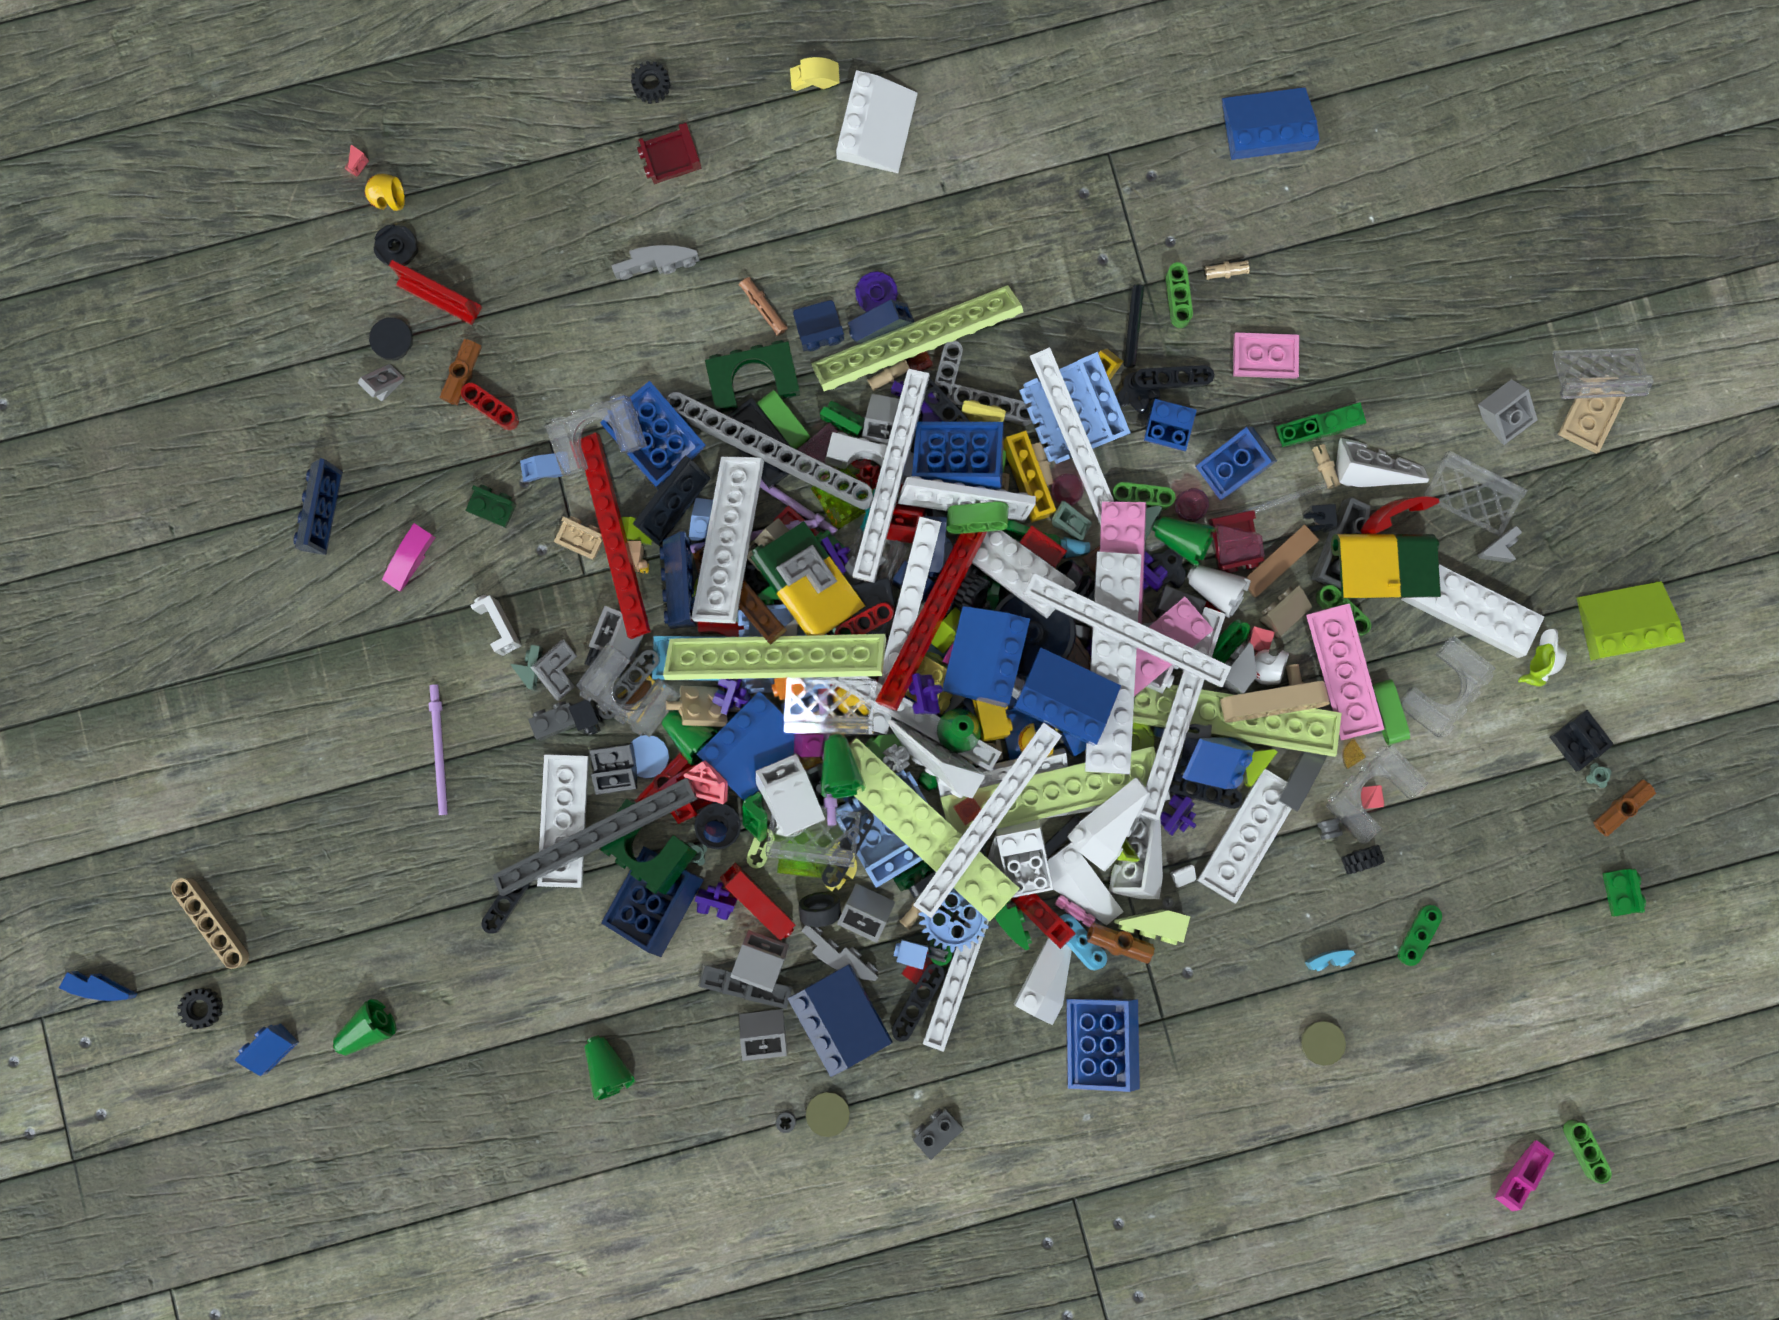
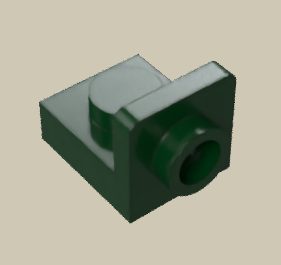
[983,576,1005,610]

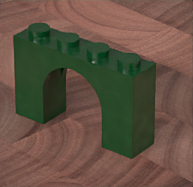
[705,340,800,413]
[599,798,697,895]

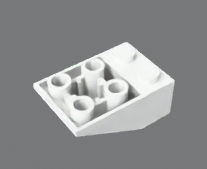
[756,754,825,837]
[996,820,1053,898]

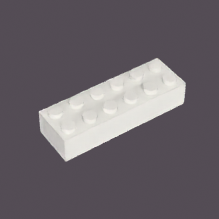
[1401,565,1544,658]

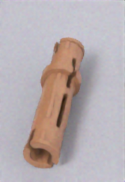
[739,277,788,336]

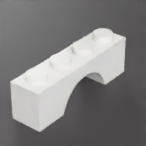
[824,432,914,484]

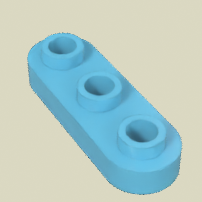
[1059,914,1107,970]

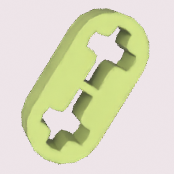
[747,829,775,868]

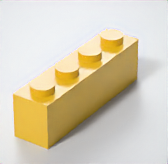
[1003,431,1056,523]
[972,699,1012,742]

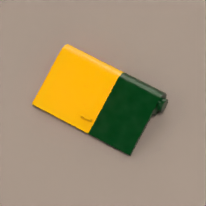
[751,521,865,636]
[1331,534,1441,598]

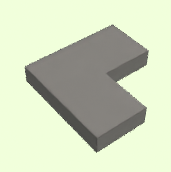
[776,545,837,594]
[531,639,577,701]

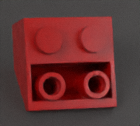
[886,500,927,544]

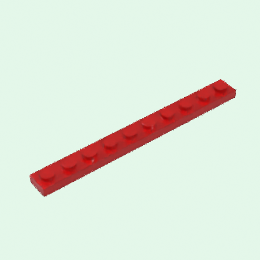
[577,432,651,639]
[875,531,988,711]

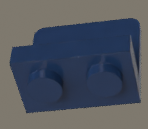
[793,300,845,352]

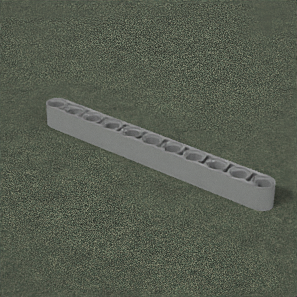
[666,392,873,509]

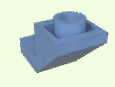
[520,452,571,482]

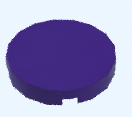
[855,271,898,312]

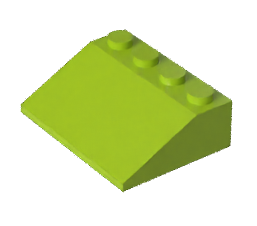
[1576,581,1685,661]

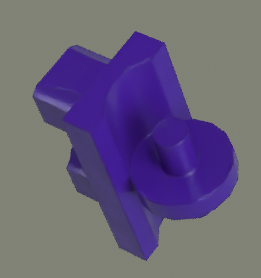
[820,537,851,576]
[1143,551,1168,592]
[909,673,943,714]
[712,679,751,715]
[1160,794,1197,836]
[695,881,738,920]

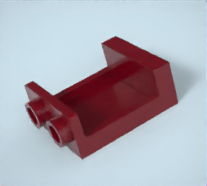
[637,123,702,184]
[1208,510,1264,573]

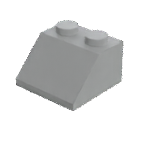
[1478,379,1538,445]

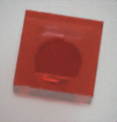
[905,351,933,371]
[953,797,981,826]

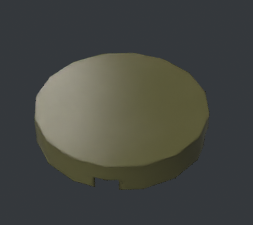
[1301,1021,1346,1066]
[806,1092,850,1137]

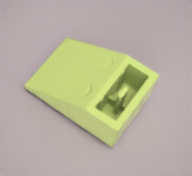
[1114,909,1190,945]

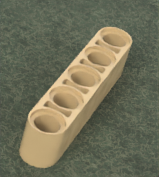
[1220,681,1330,723]
[171,878,249,969]

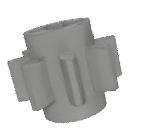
[883,744,910,773]

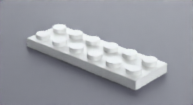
[898,476,1036,522]
[972,530,1076,618]
[537,755,589,888]
[1197,769,1291,904]

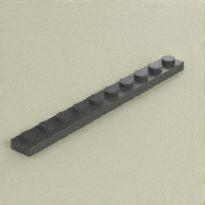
[492,778,698,896]

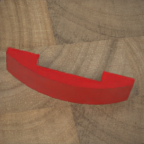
[1361,496,1440,534]
[1011,893,1076,949]

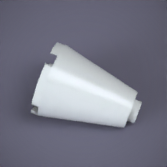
[1187,565,1251,618]

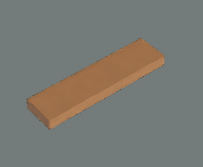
[1246,524,1319,598]

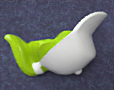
[1518,629,1567,687]

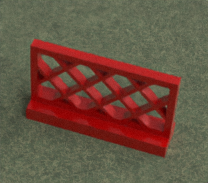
[389,260,482,325]

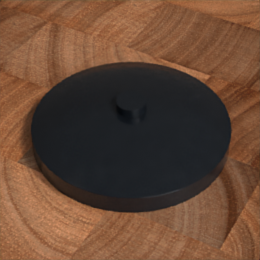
[994,593,1076,676]

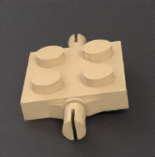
[665,685,741,727]

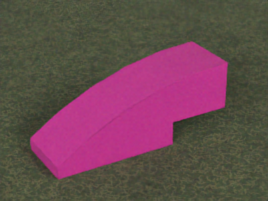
[382,523,436,592]
[1494,1140,1555,1211]

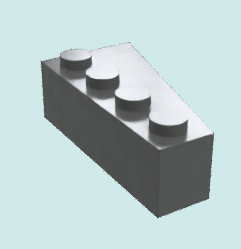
[1311,497,1371,591]

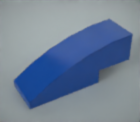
[59,971,137,1001]

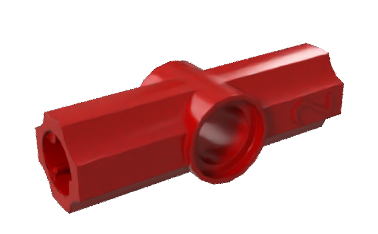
[634,753,691,803]

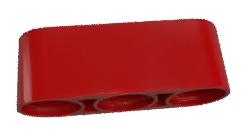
[461,383,519,430]
[835,602,895,635]

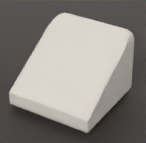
[1170,865,1196,888]

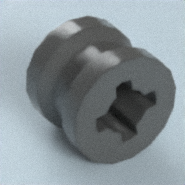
[1317,818,1343,840]

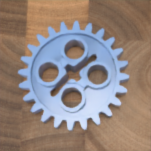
[918,888,989,952]

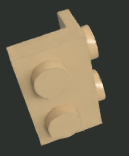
[554,516,603,561]

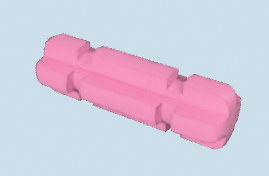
[1055,895,1095,927]

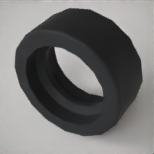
[799,892,841,927]

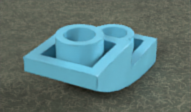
[1305,949,1355,971]

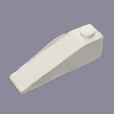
[1335,438,1429,487]
[1067,778,1151,871]
[1109,815,1163,899]
[1048,842,1123,925]
[1013,938,1072,1025]

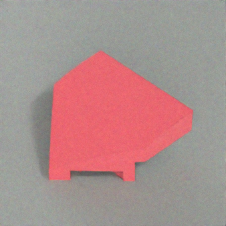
[684,760,728,804]

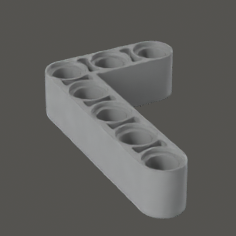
[933,341,1032,426]

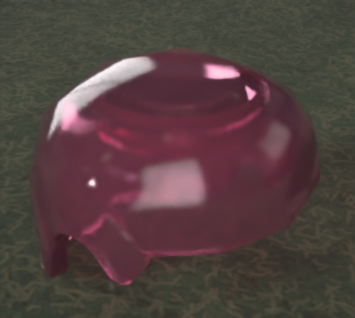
[1051,474,1084,506]
[1174,488,1209,522]

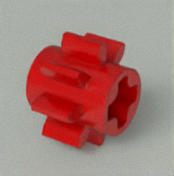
[856,463,881,490]

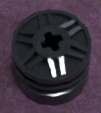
[1056,560,1095,600]
[694,803,741,850]

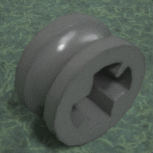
[927,946,948,962]
[776,1111,796,1133]

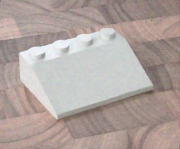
[836,70,918,173]
[888,719,985,798]

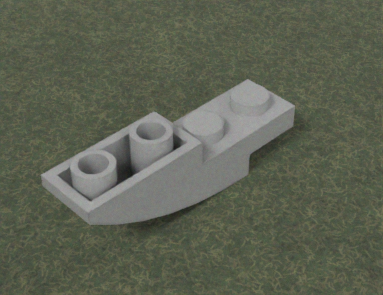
[611,245,700,280]
[801,925,878,981]

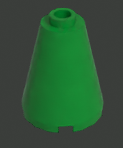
[1152,517,1216,567]
[937,709,981,753]
[662,710,719,766]
[821,734,866,799]
[333,999,397,1056]
[584,1035,636,1100]

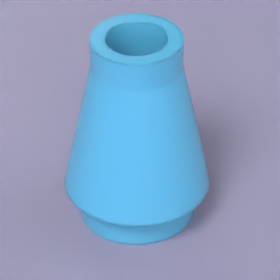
[1060,537,1090,559]

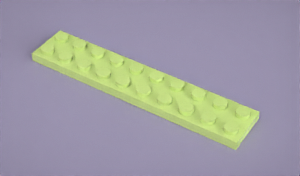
[811,285,1023,391]
[663,634,886,680]
[1133,684,1342,757]
[850,738,1020,921]
[940,746,1156,836]

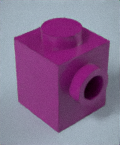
[794,728,824,757]

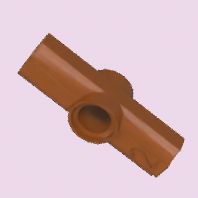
[439,339,482,406]
[1593,779,1656,837]
[1086,923,1155,964]

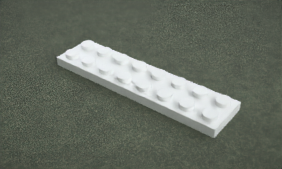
[691,457,764,623]

